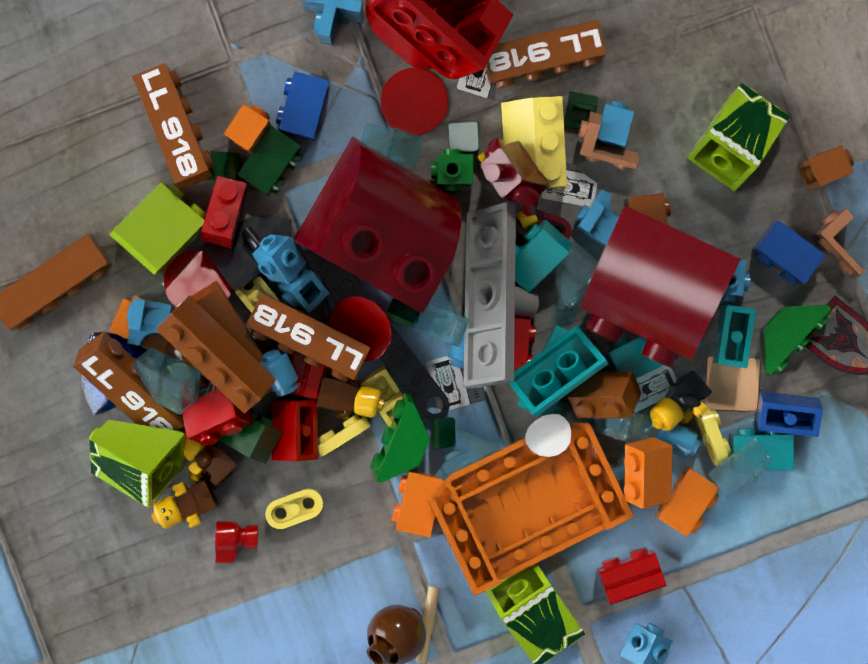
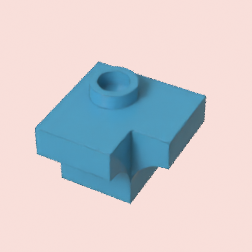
[575,189,618,247]
[127,298,175,345]

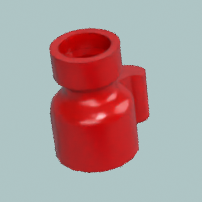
[215,521,258,563]

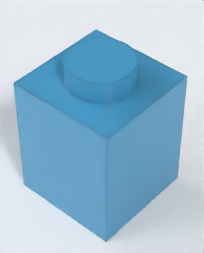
[596,101,634,148]

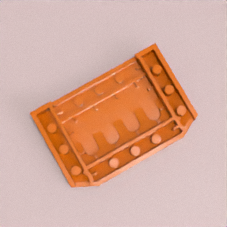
[429,423,634,596]

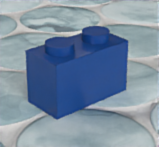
[276,71,330,141]
[752,220,826,286]
[756,391,823,437]

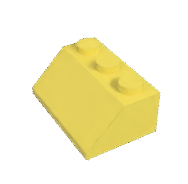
[501,96,567,189]

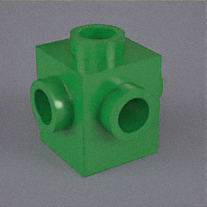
[431,149,473,192]

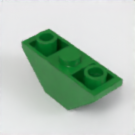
[761,305,831,375]
[370,392,430,483]

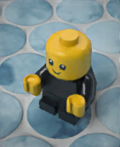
[650,370,713,431]

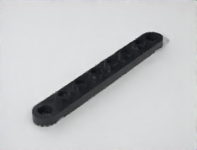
[294,232,450,420]

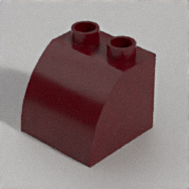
[293,136,462,314]
[580,205,741,369]

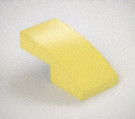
[359,365,403,427]

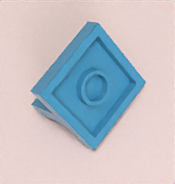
[301,0,364,46]

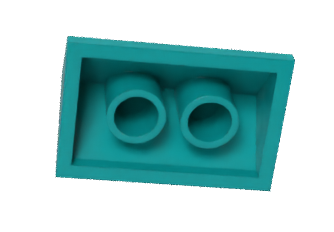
[508,326,609,418]

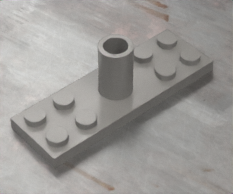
[463,202,539,389]

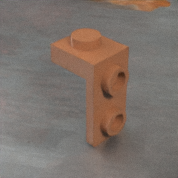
[578,112,639,170]
[814,209,865,277]

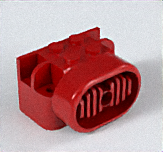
[365,0,514,80]

